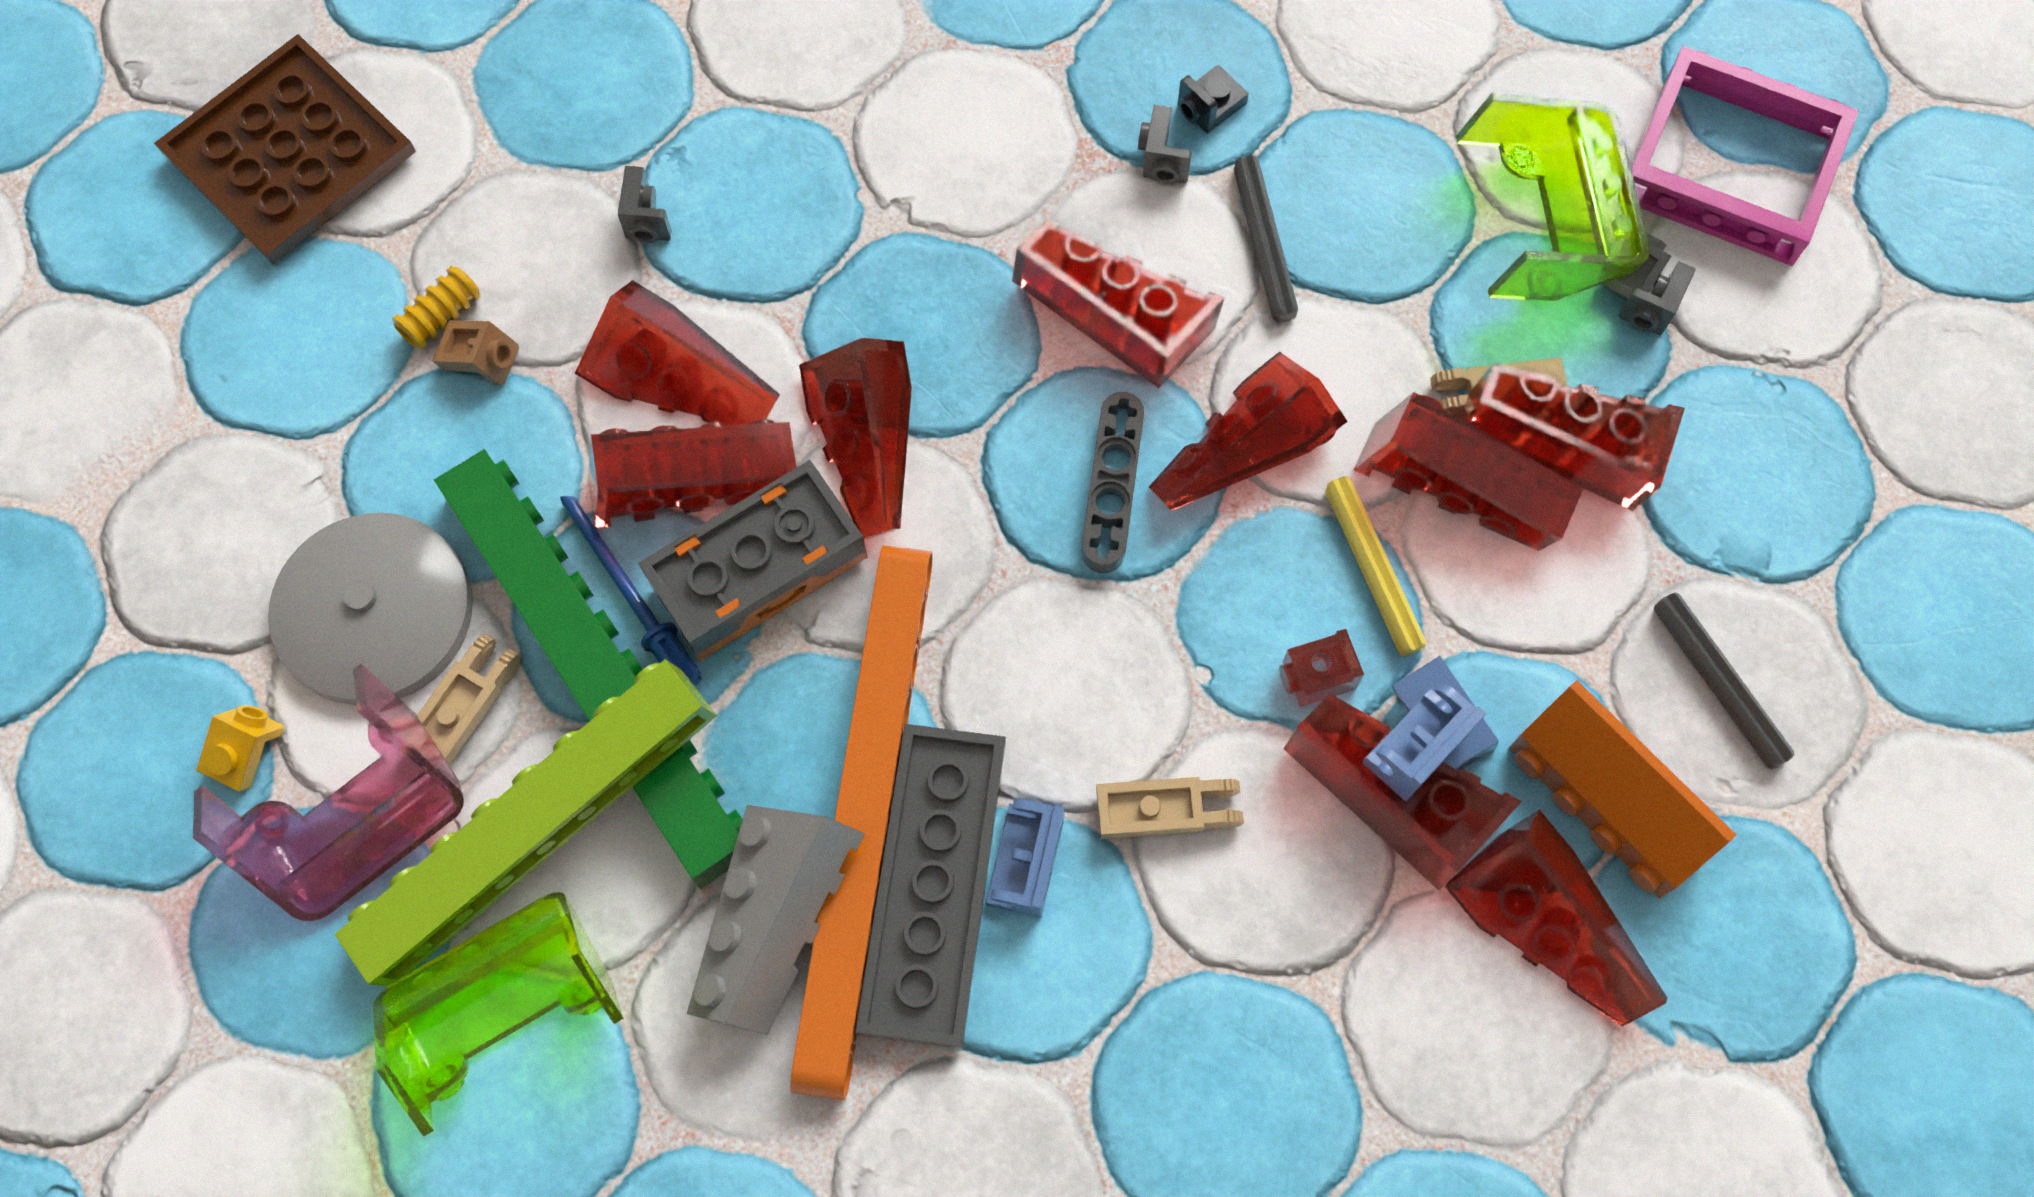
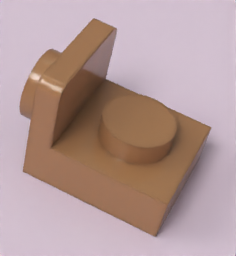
[432,320,519,385]

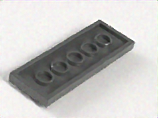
[855,724,1006,1050]

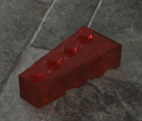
[1012,219,1225,388]
[1457,363,1685,511]
[1353,392,1583,551]
[588,419,797,529]
[1283,694,1522,890]

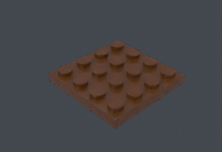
[154,34,416,265]

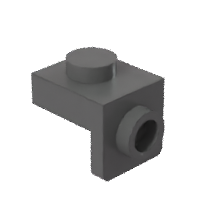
[1138,105,1192,183]

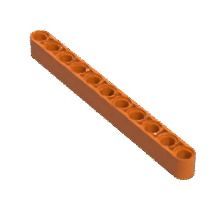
[790,545,933,1100]

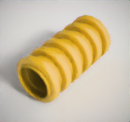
[392,266,481,350]

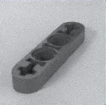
[1082,392,1144,573]

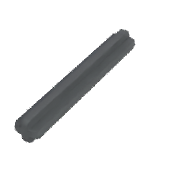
[1233,155,1298,323]
[1654,592,1795,770]

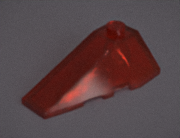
[574,280,780,435]
[799,338,912,539]
[1149,351,1348,510]
[1445,809,1668,1027]

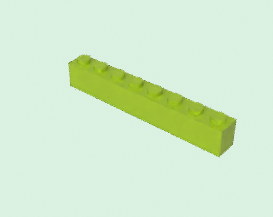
[334,659,717,987]

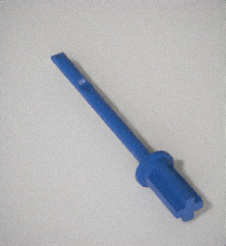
[560,496,702,685]

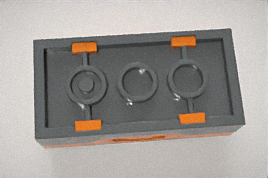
[638,460,868,662]

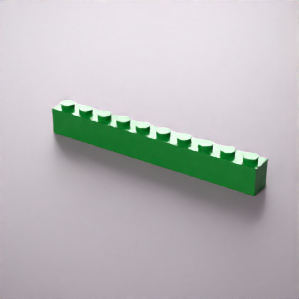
[434,449,743,889]

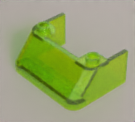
[1456,93,1650,301]
[373,892,624,1137]

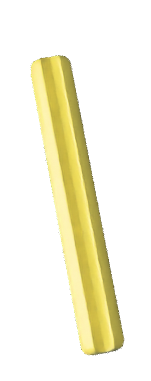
[1325,476,1426,657]

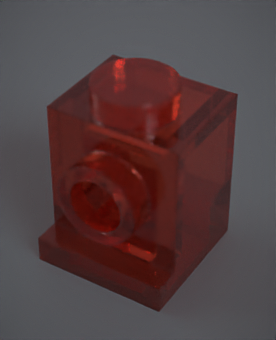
[1279,628,1364,707]

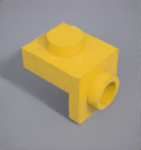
[196,705,284,792]

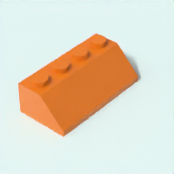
[1509,680,1737,899]

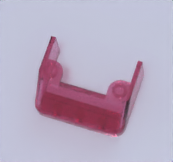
[193,664,464,921]

